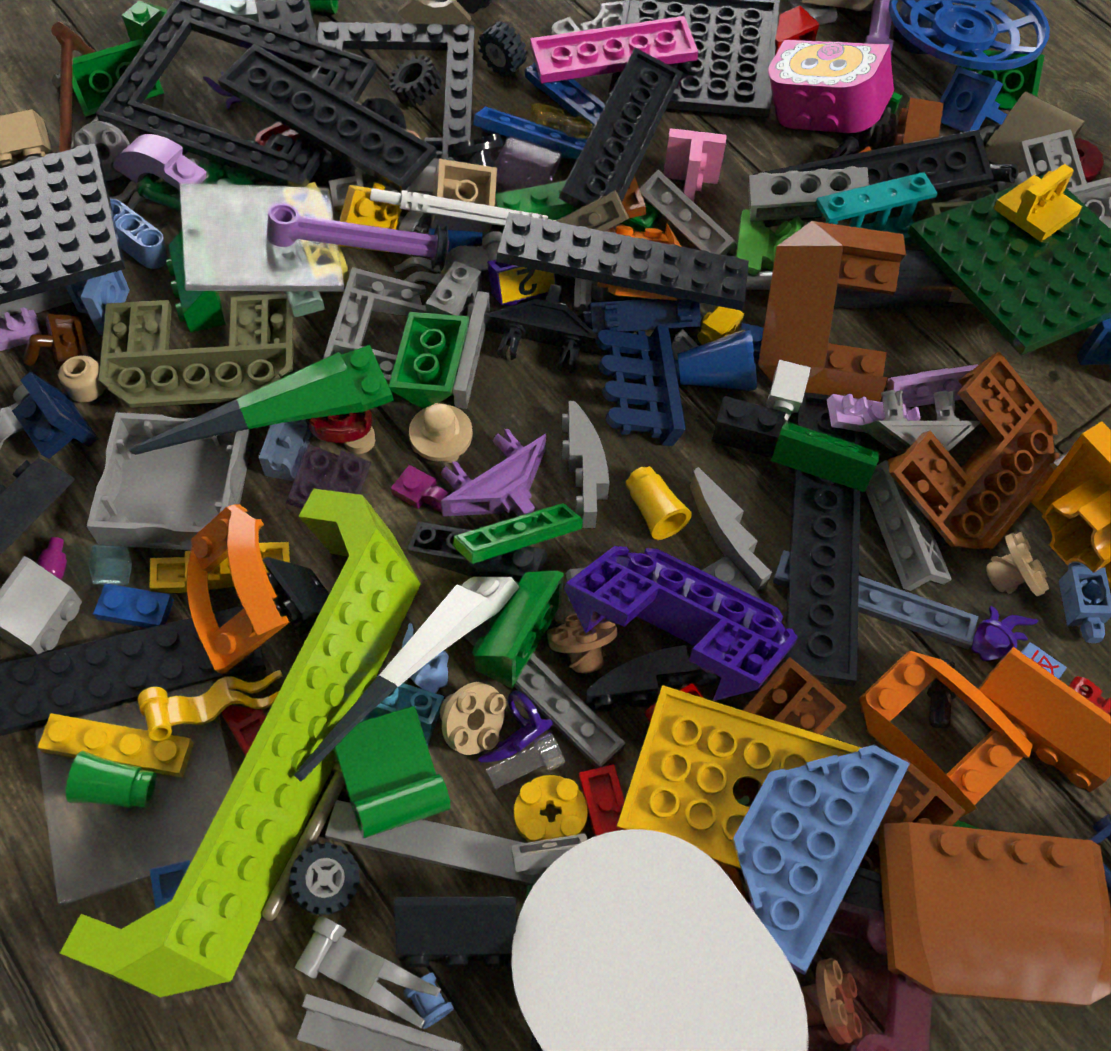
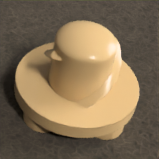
[409,403,473,463]
[986,531,1049,596]
[440,682,507,755]

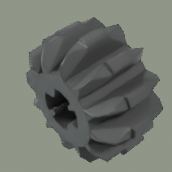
[850,107,897,149]

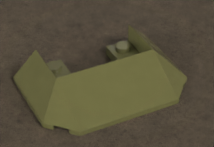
[99,293,294,408]

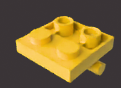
[338,183,401,252]

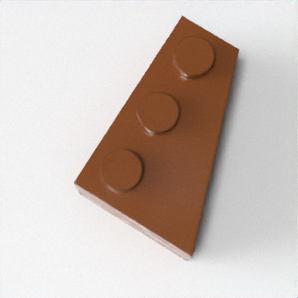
[893,98,944,146]

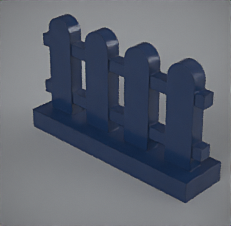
[595,325,686,446]

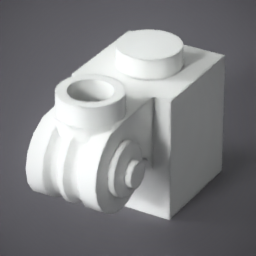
[767,360,811,424]

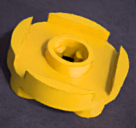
[514,775,588,842]

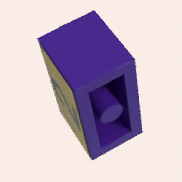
[487,260,556,306]

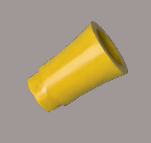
[626,466,692,540]

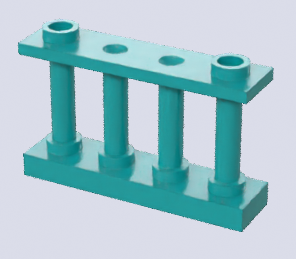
[816,172,937,245]

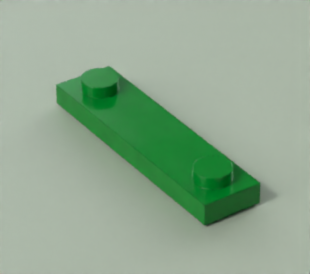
[453,503,583,564]

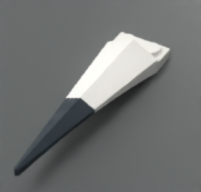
[294,577,519,782]

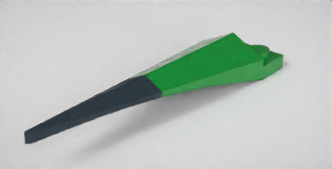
[129,345,394,455]

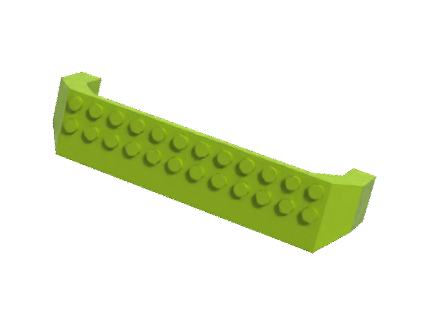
[60,489,421,998]

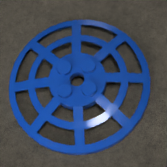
[889,0,1050,70]

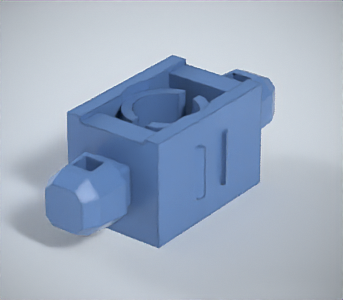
[1059,561,1111,643]

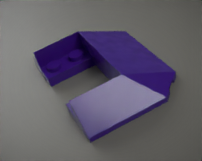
[564,546,798,701]

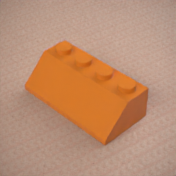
[978,647,1111,792]

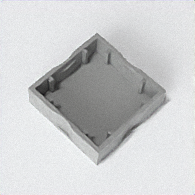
[86,412,252,550]

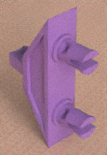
[441,429,546,516]

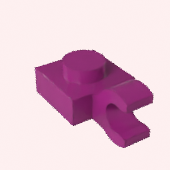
[391,465,448,512]

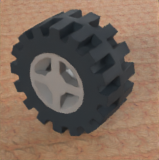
[478,22,527,76]
[289,842,360,915]

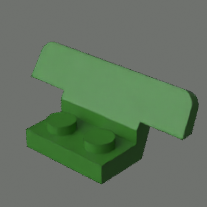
[735,209,805,276]

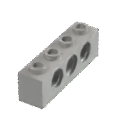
[748,166,869,221]

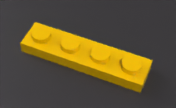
[37,713,194,778]

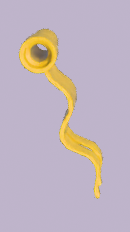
[138,670,283,741]

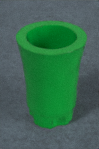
[66,751,156,809]

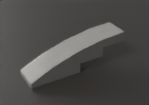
[690,467,772,593]

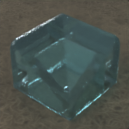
[89,545,132,585]

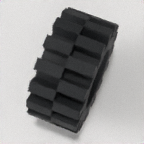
[389,55,442,108]

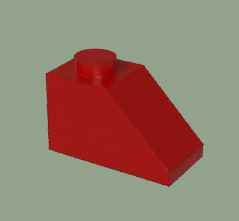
[775,5,820,55]

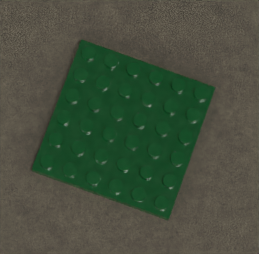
[908,175,1111,356]

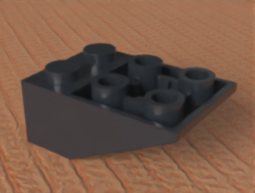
[263,557,329,645]

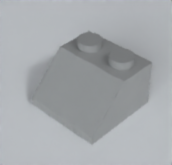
[0,556,82,655]

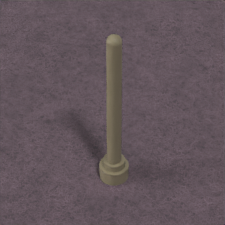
[262,756,345,921]

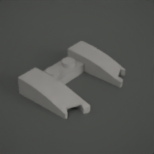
[323,267,427,386]

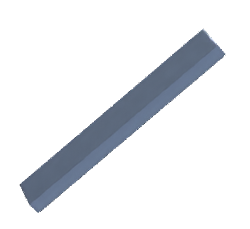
[773,550,978,649]

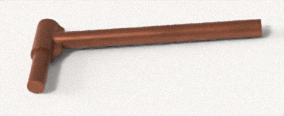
[51,22,96,152]

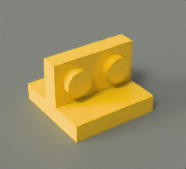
[993,164,1082,242]

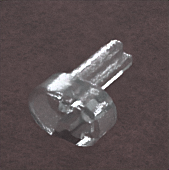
[486,733,565,789]

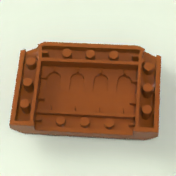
[878,822,1111,1007]

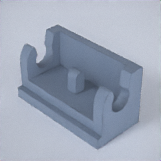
[259,419,312,482]

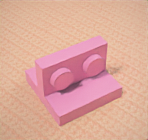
[663,128,727,202]

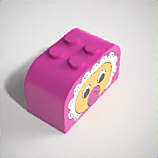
[768,40,894,133]

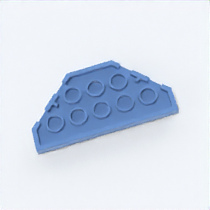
[733,745,910,975]

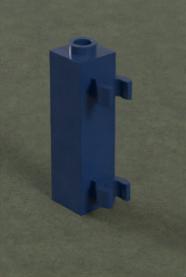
[583,299,701,335]

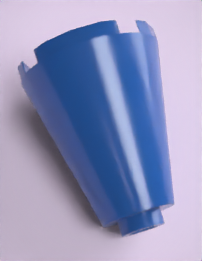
[674,330,757,391]

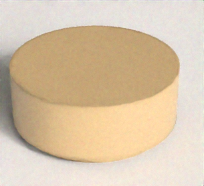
[344,426,375,454]

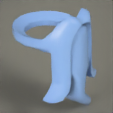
[402,623,449,693]

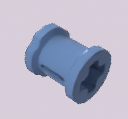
[403,973,454,1029]

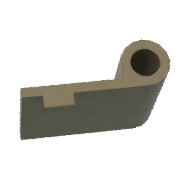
[985,92,1085,178]

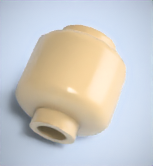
[58,355,106,402]

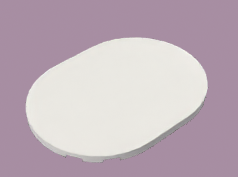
[512,829,809,1051]

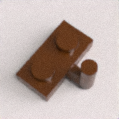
[23,314,89,370]

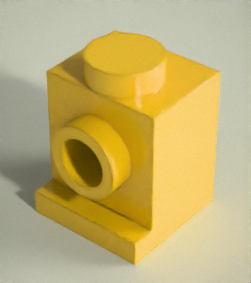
[697,306,744,345]

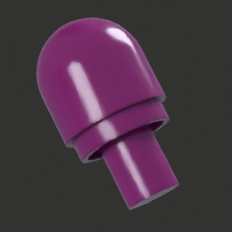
[37,537,67,580]

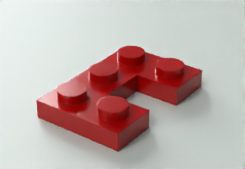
[578,764,625,837]

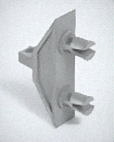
[858,390,981,456]

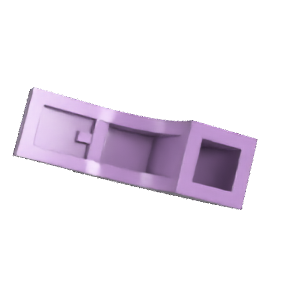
[113,134,207,196]

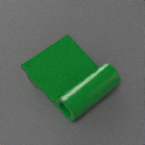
[330,706,451,839]

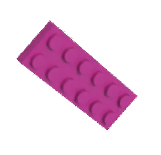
[530,16,698,83]

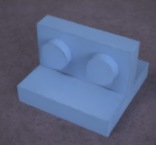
[65,270,130,336]

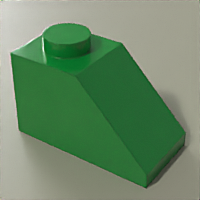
[122,0,168,42]

